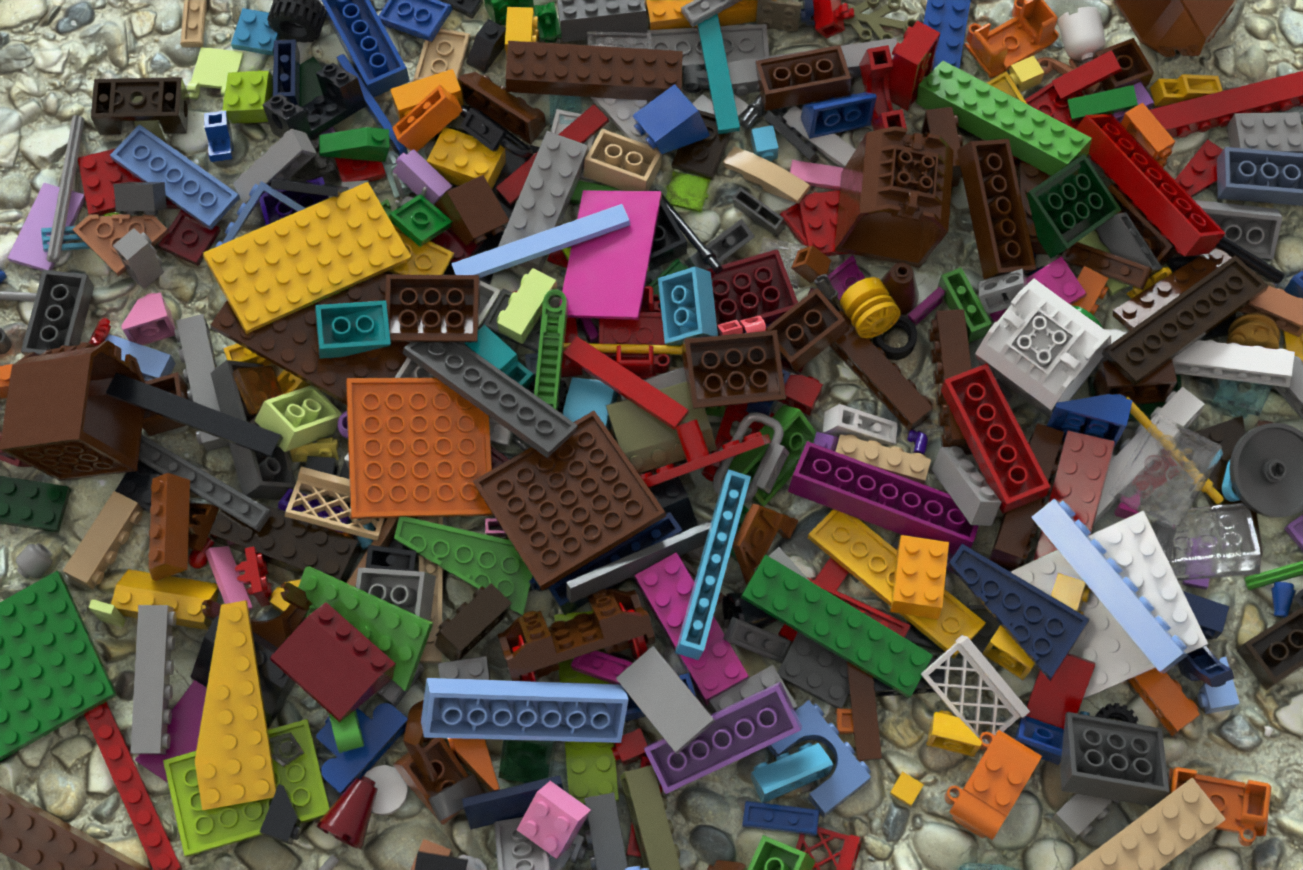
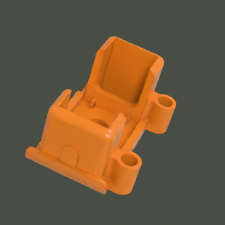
[964,0,1059,78]
[944,730,1042,840]
[1166,767,1272,846]

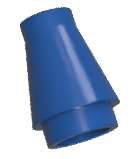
[1271,582,1296,618]

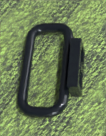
[460,105,533,158]

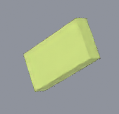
[88,599,126,627]

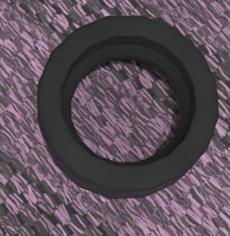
[873,315,917,360]

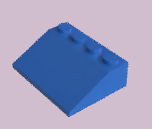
[1046,394,1133,447]

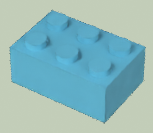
[658,267,718,345]

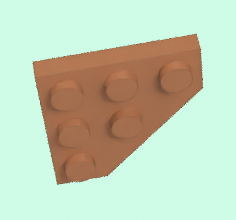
[72,214,169,276]

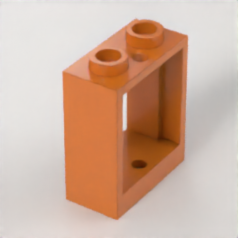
[1121,103,1176,167]

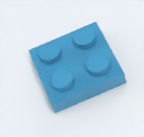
[231,8,280,56]

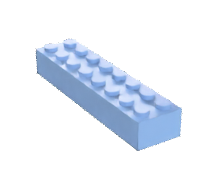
[1031,499,1187,674]
[421,678,628,743]

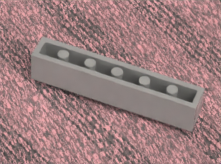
[174,314,229,451]
[131,605,177,754]

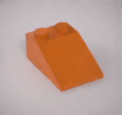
[447,738,500,792]

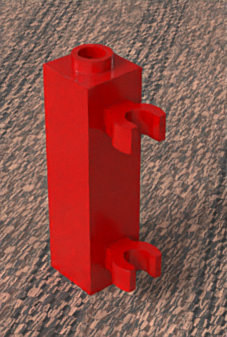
[813,0,855,38]

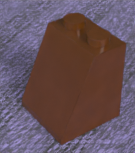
[434,175,509,246]

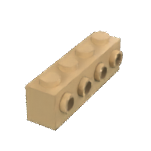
[835,434,931,485]

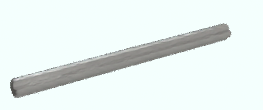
[47,115,84,263]

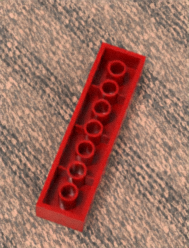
[1075,114,1226,256]

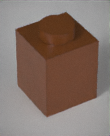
[791,245,832,283]

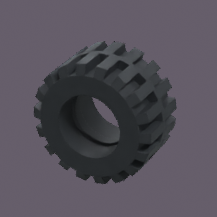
[267,0,327,43]

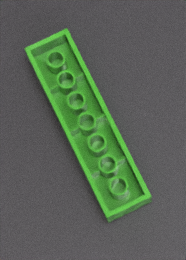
[916,61,1092,176]

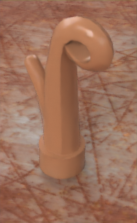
[1037,57,1103,95]

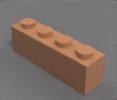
[1239,286,1303,337]

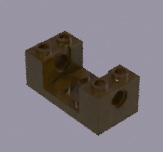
[91,77,189,135]

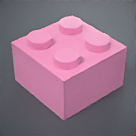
[516,781,591,859]

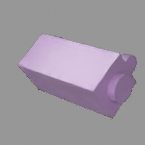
[392,149,452,205]

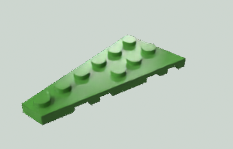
[298,566,433,691]

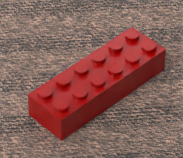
[941,363,1050,514]

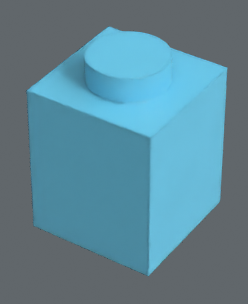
[751,125,779,162]

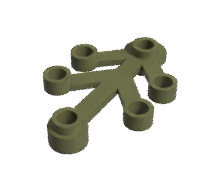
[843,0,917,43]

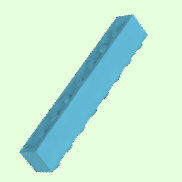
[675,469,751,660]

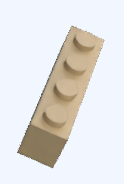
[63,491,143,590]

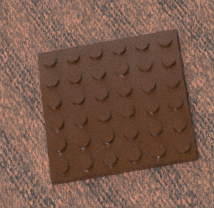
[473,411,666,590]

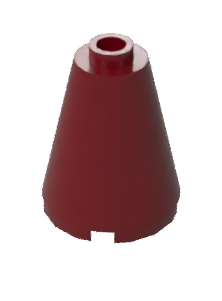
[316,776,378,849]

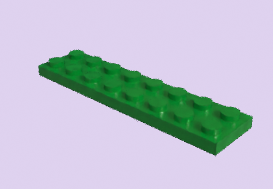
[741,554,933,698]

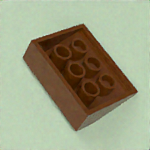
[385,274,480,342]
[681,330,786,409]

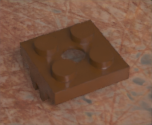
[188,503,219,552]

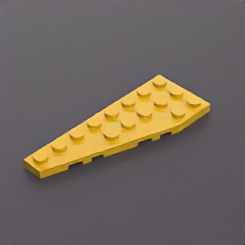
[195,600,277,810]

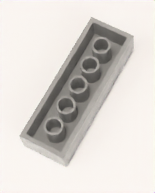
[498,131,589,272]

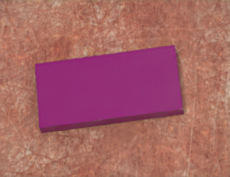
[135,680,207,783]

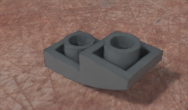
[428,774,483,821]

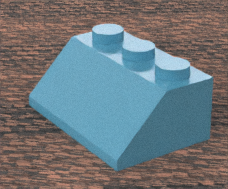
[750,743,833,803]

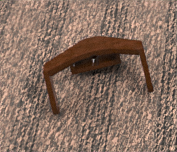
[202,582,310,648]
[403,700,438,782]

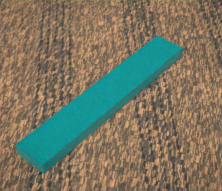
[697,14,740,134]

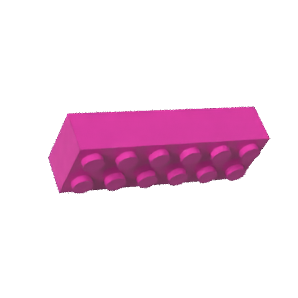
[635,552,749,705]

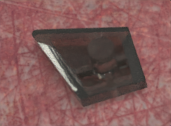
[269,732,304,767]

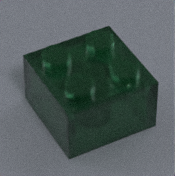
[498,740,557,783]

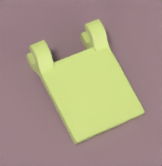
[187,47,244,103]

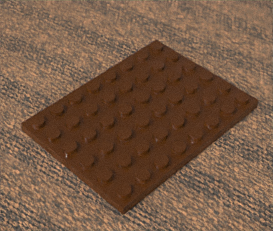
[210,217,410,405]

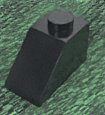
[467,19,506,74]
[365,545,416,571]
[260,784,302,845]

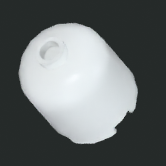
[1058,7,1106,63]

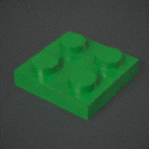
[389,194,452,247]

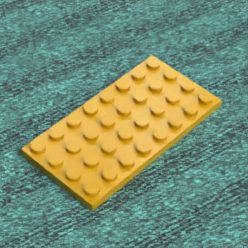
[203,182,411,334]

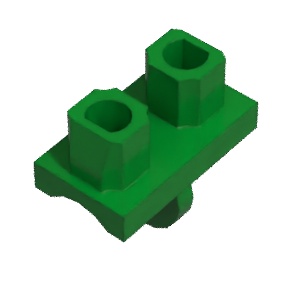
[533,2,562,43]

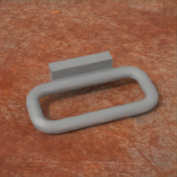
[713,412,790,503]

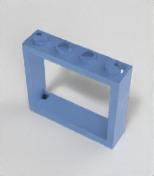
[215,181,305,247]

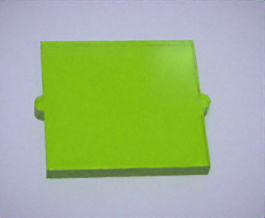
[666,171,710,213]

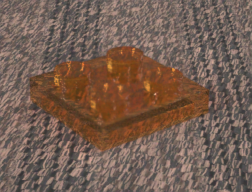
[232,366,284,414]

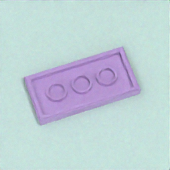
[8,183,86,271]

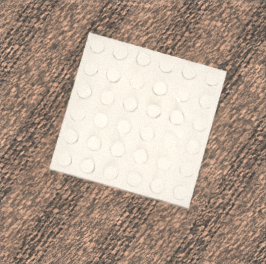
[1011,511,1209,699]

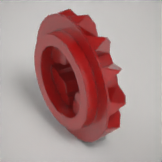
[88,318,111,347]

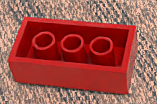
[888,20,940,111]

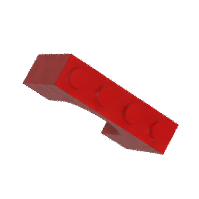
[859,45,907,131]

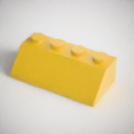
[111,569,220,630]

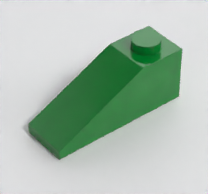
[319,127,389,162]

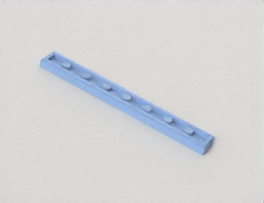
[451,204,630,278]

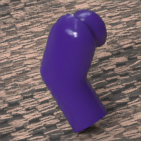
[907,430,928,455]

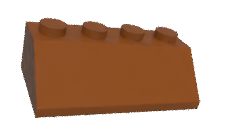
[148,473,190,581]

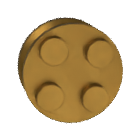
[1226,313,1280,350]

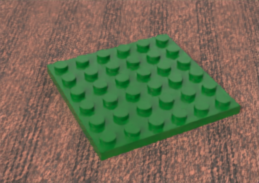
[0,571,117,761]

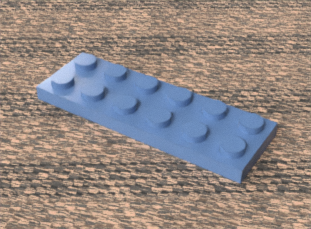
[110,124,240,230]

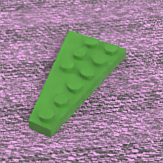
[394,517,532,616]

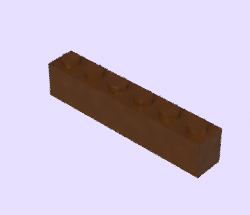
[830,310,933,431]

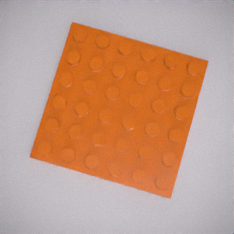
[346,378,493,519]

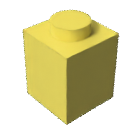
[1008,55,1044,92]

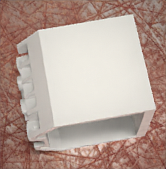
[975,279,1111,418]

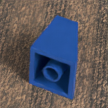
[632,84,710,154]

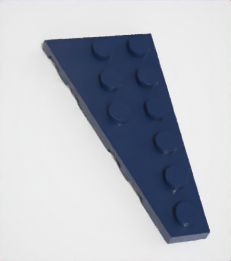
[949,544,1090,681]

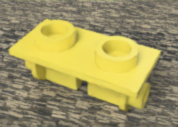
[290,437,339,462]

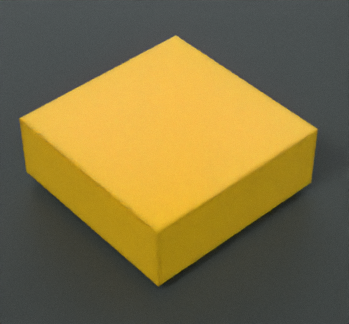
[889,771,924,807]

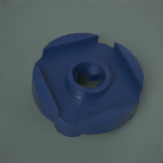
[798,0,815,27]

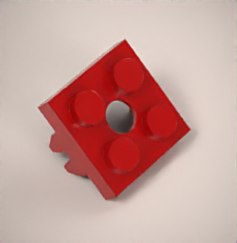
[235,546,273,607]

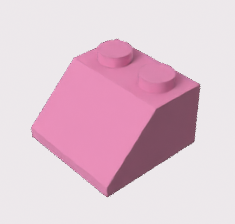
[121,292,176,345]

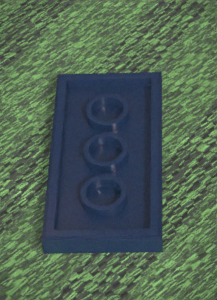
[462,775,564,829]

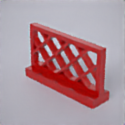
[796,827,862,870]

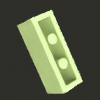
[496,268,557,344]

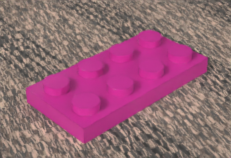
[989,256,1086,323]

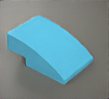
[562,377,619,432]

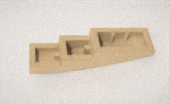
[723,146,811,204]

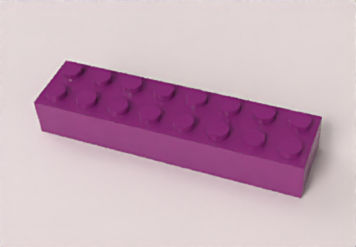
[788,441,979,555]

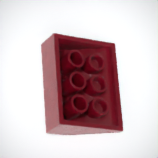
[707,249,798,336]
[270,602,396,722]

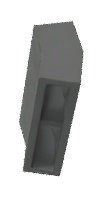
[732,187,786,237]

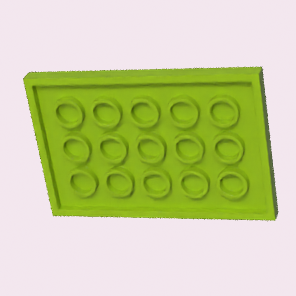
[163,719,330,857]

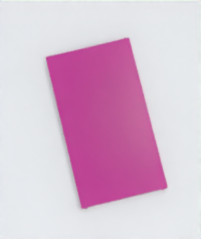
[559,190,662,320]

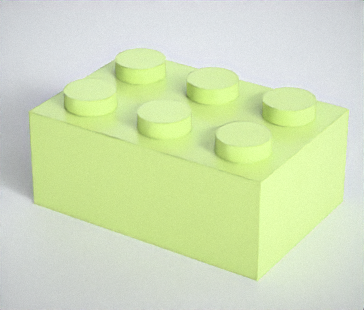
[255,385,342,452]

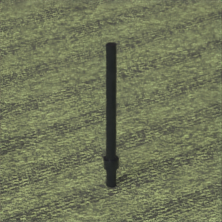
[657,190,723,274]

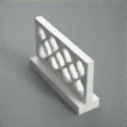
[921,635,1030,744]

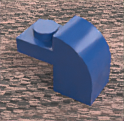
[204,110,234,162]

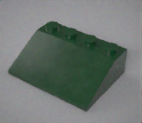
[1026,154,1121,259]

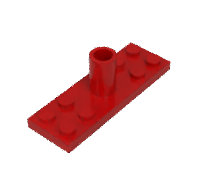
[640,419,771,488]

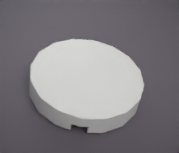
[364,765,409,816]

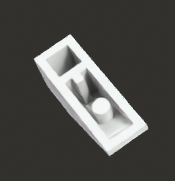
[823,404,897,445]

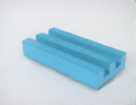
[41,226,90,252]

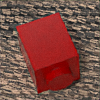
[611,728,648,767]

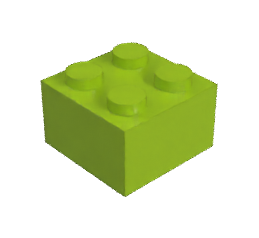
[222,71,273,124]

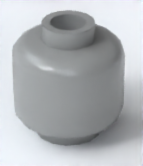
[16,543,52,579]

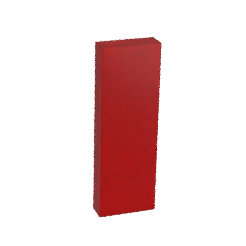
[1052,50,1122,101]

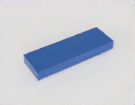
[742,801,820,836]

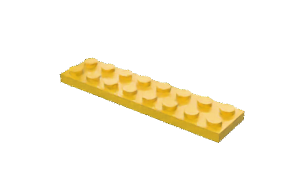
[808,509,986,659]

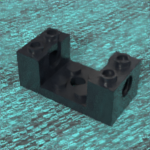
[262,63,366,140]

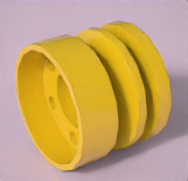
[840,277,900,338]

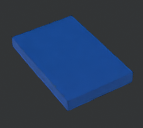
[379,0,453,42]

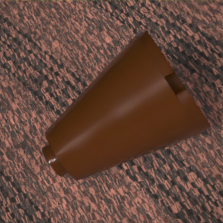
[881,262,919,316]

